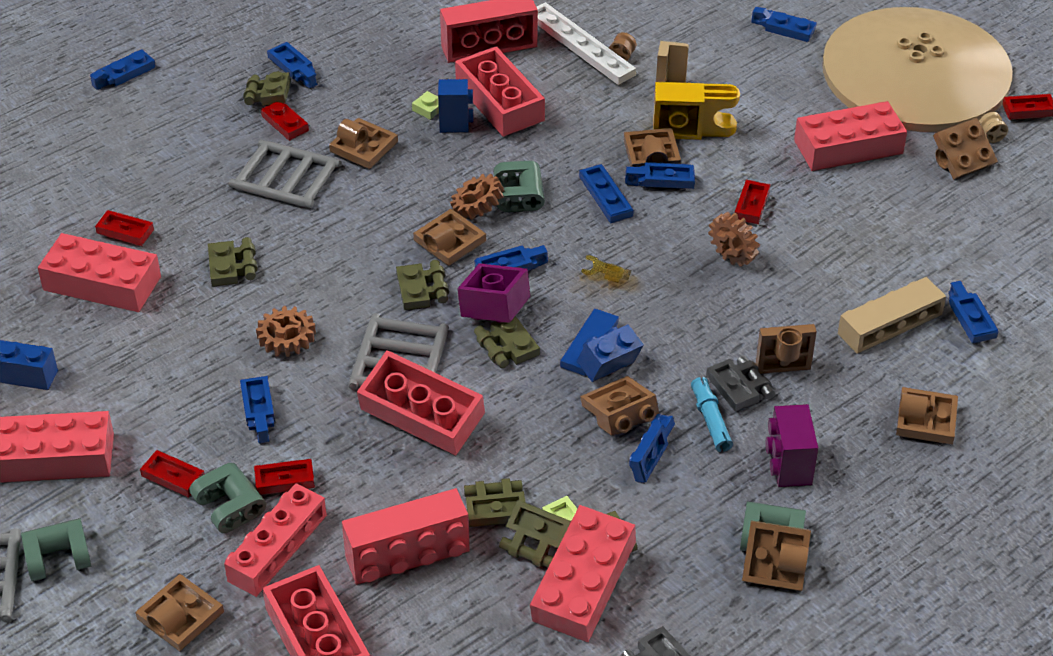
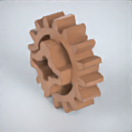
[450,174,505,220]
[708,212,760,267]
[256,306,316,357]

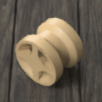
[979,112,1009,143]

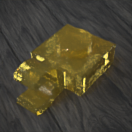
[581,255,632,283]

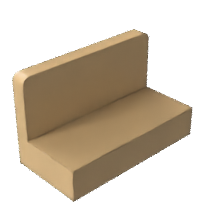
[656,41,689,83]

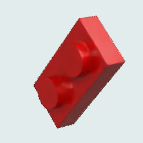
[1002,94,1053,120]
[261,102,309,141]
[734,180,771,225]
[95,210,154,246]
[140,450,205,498]
[254,459,315,495]

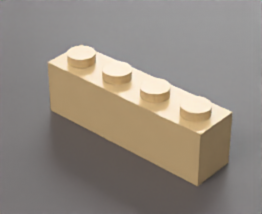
[838,277,946,354]

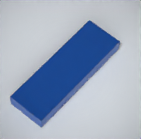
[579,164,634,223]
[560,308,619,376]

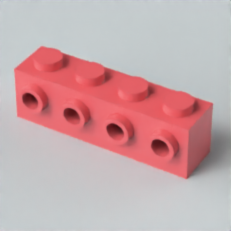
[224,483,327,597]

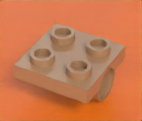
[329,118,398,169]
[933,118,998,180]
[624,128,681,167]
[413,209,486,266]
[755,324,817,374]
[896,387,958,445]
[742,520,811,591]
[135,574,224,651]

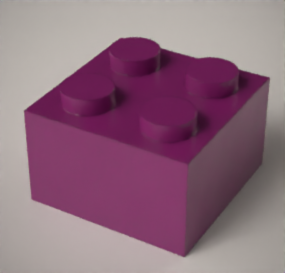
[457,263,531,323]
[765,404,818,487]

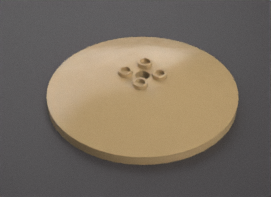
[822,7,1013,132]

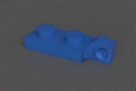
[751,7,817,42]
[267,42,317,89]
[90,49,156,90]
[625,162,695,189]
[474,245,548,271]
[948,281,998,343]
[240,376,275,444]
[629,414,675,483]

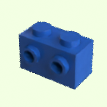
[438,79,473,133]
[577,324,644,382]
[0,340,58,390]

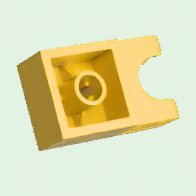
[653,82,740,140]

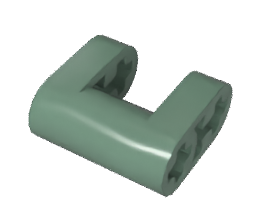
[493,161,545,212]
[189,463,267,533]
[740,501,806,551]
[21,518,91,582]

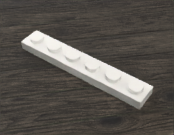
[537,2,636,85]

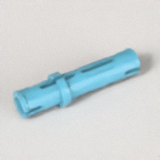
[691,377,733,452]

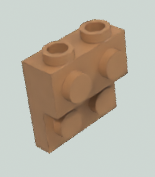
[580,376,659,436]

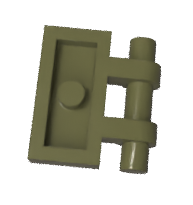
[243,71,291,106]
[208,237,258,287]
[396,260,449,311]
[474,316,540,368]
[464,478,526,527]
[499,500,571,568]

